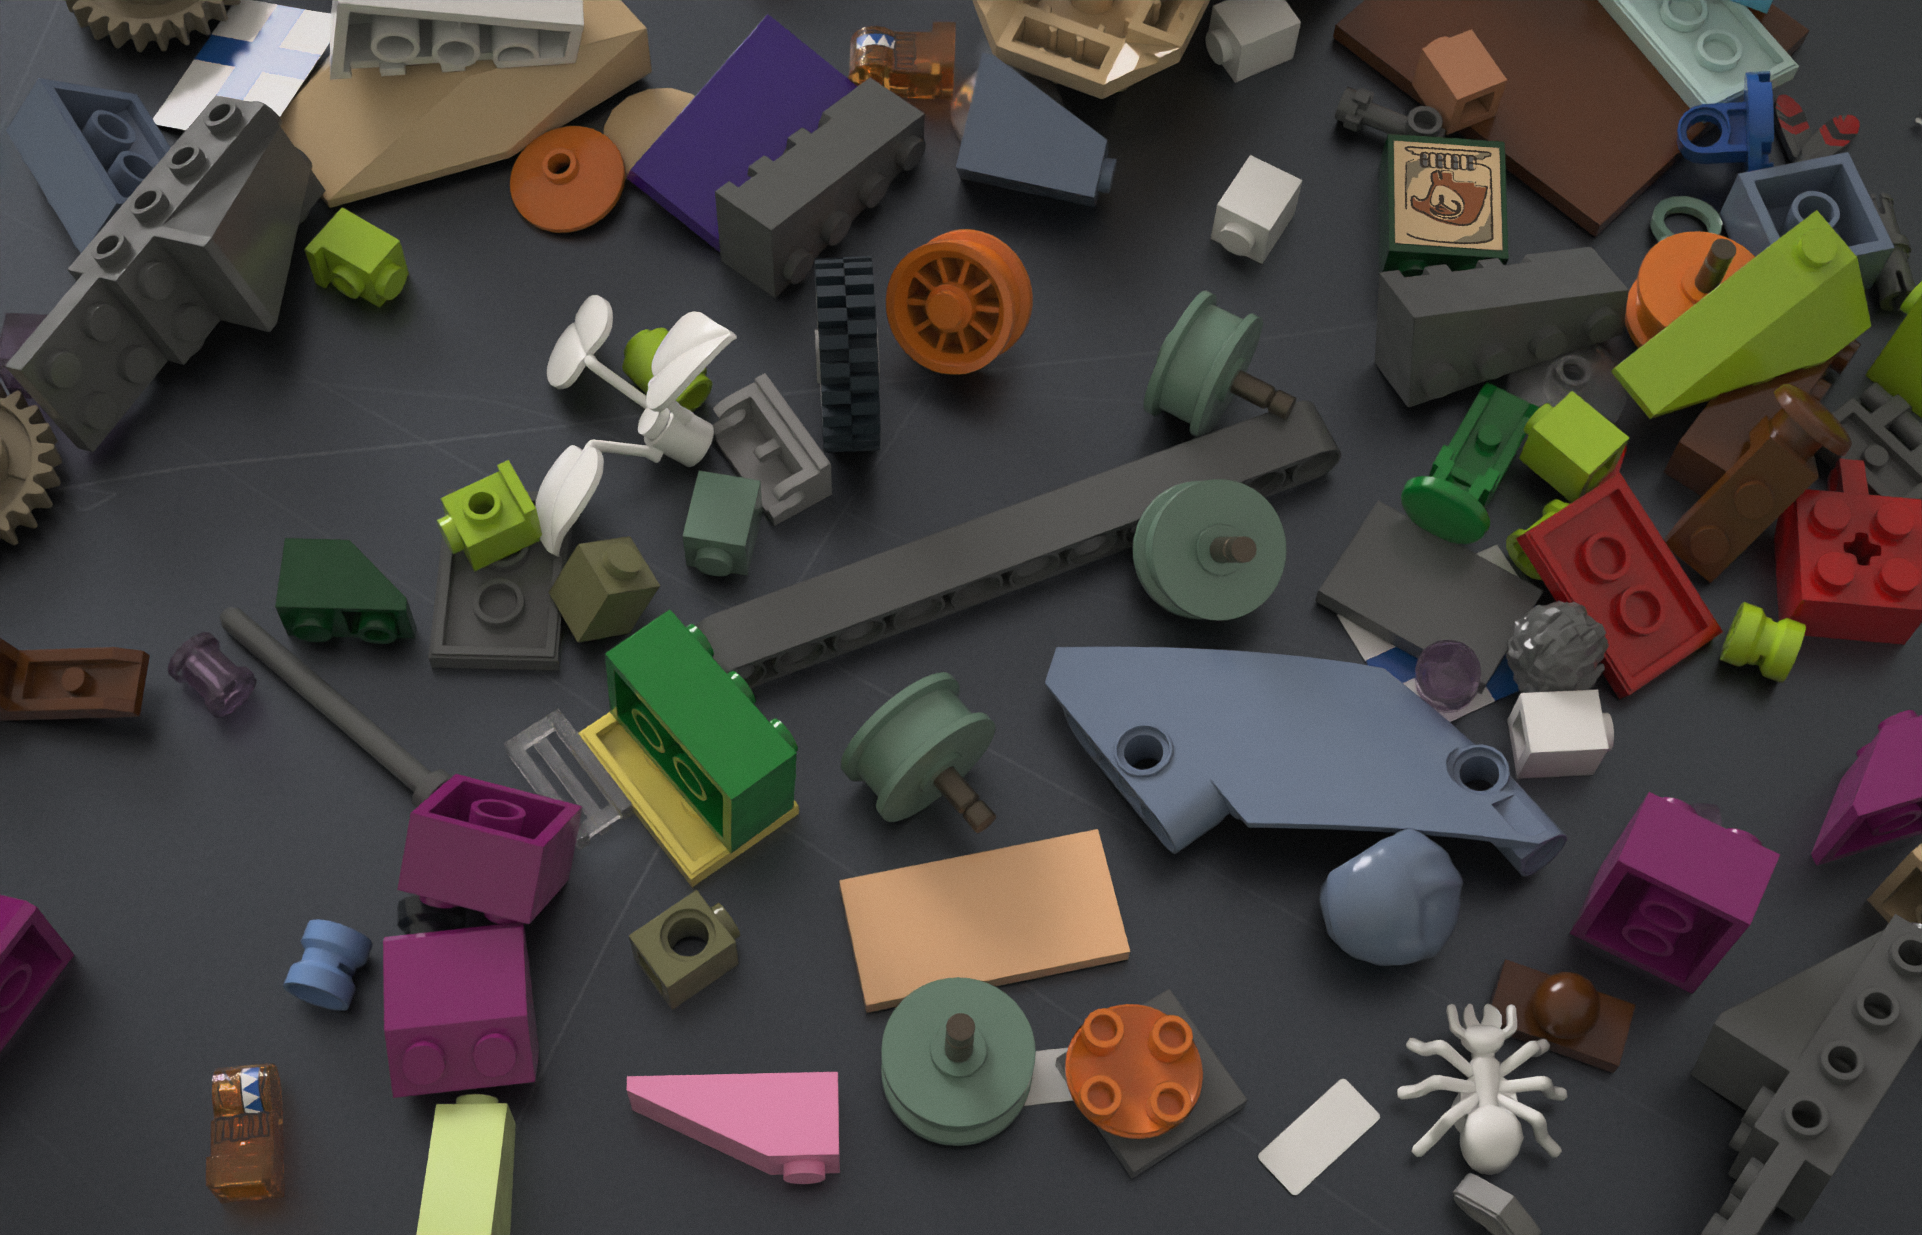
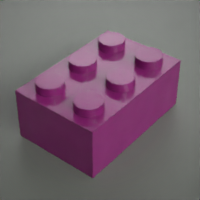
[1570,792,1780,994]

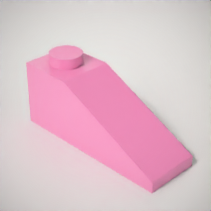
[626,1072,840,1184]

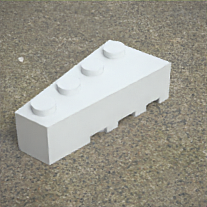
[330,0,584,80]

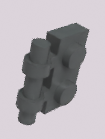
[1816,382,1922,500]

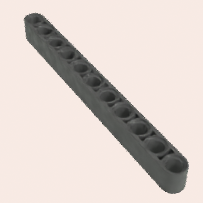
[695,401,1341,688]

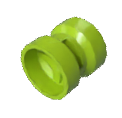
[1720,602,1806,683]

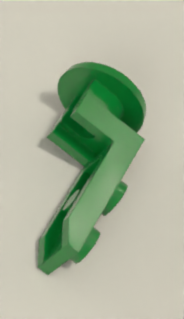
[1401,382,1540,544]

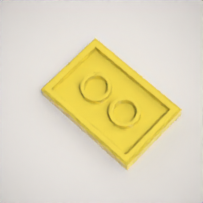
[578,712,799,887]

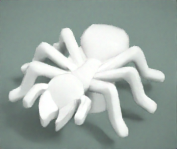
[1397,1004,1567,1175]

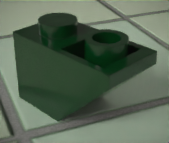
[275,538,417,644]

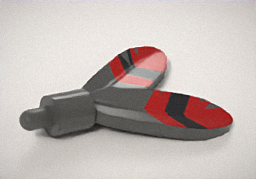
[1773,94,1860,163]

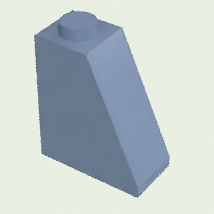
[956,53,1117,208]

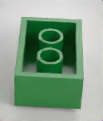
[605,609,798,853]

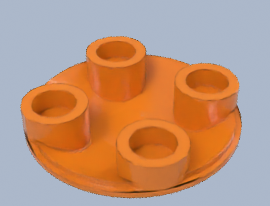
[1065,1004,1203,1139]

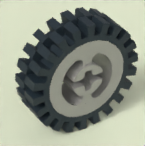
[814,256,881,453]

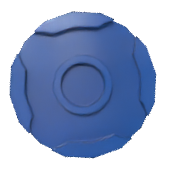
[1677,71,1774,172]

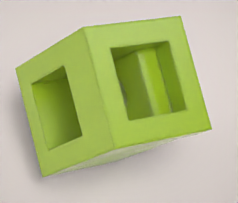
[304,207,409,308]
[436,460,542,572]

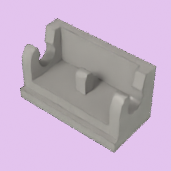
[713,373,832,526]

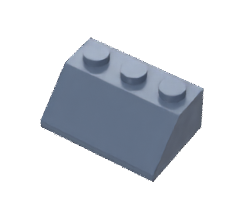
[6,78,171,253]

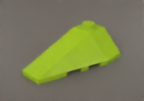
[1611,210,1871,419]

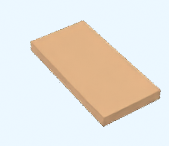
[839,829,1130,1013]

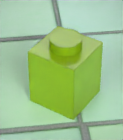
[1519,391,1629,503]

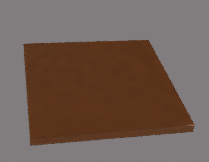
[1333,0,1810,237]

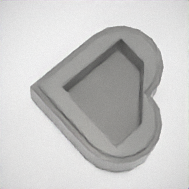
[1453,1173,1542,1235]

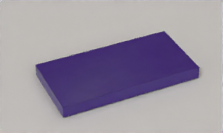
[627,14,858,252]

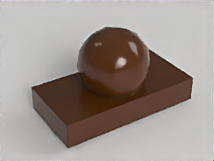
[1490,959,1636,1073]

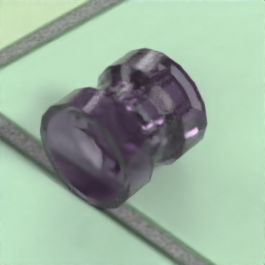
[1415,640,1481,714]

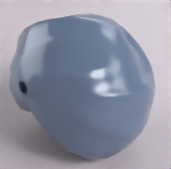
[1320,829,1463,966]

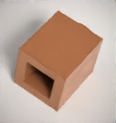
[1412,29,1508,135]

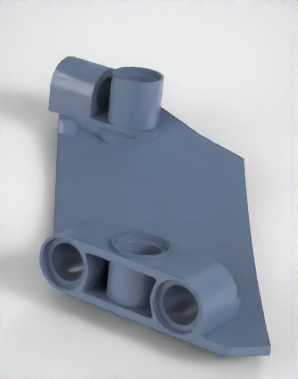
[1045,646,1567,876]

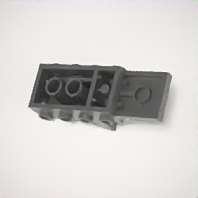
[5,95,326,452]
[1691,914,1922,1235]

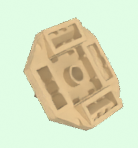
[972,0,1210,99]

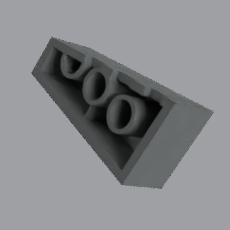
[715,78,926,299]
[1375,247,1629,408]

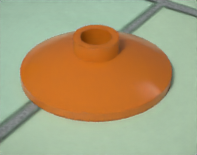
[510,126,626,233]

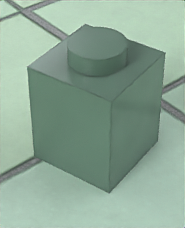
[682,471,763,576]

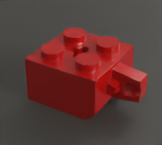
[1774,458,1922,645]

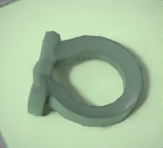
[1650,196,1723,242]

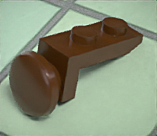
[1664,384,1852,583]
[0,638,150,721]

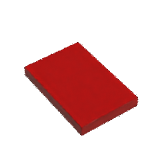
[1516,473,1723,699]

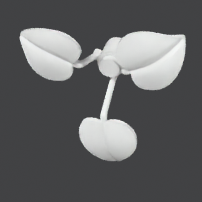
[535,295,737,557]

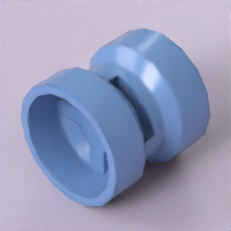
[283,919,373,1011]

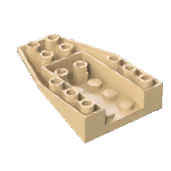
[280,0,652,208]

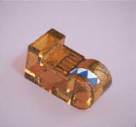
[848,22,956,99]
[206,1063,285,1203]

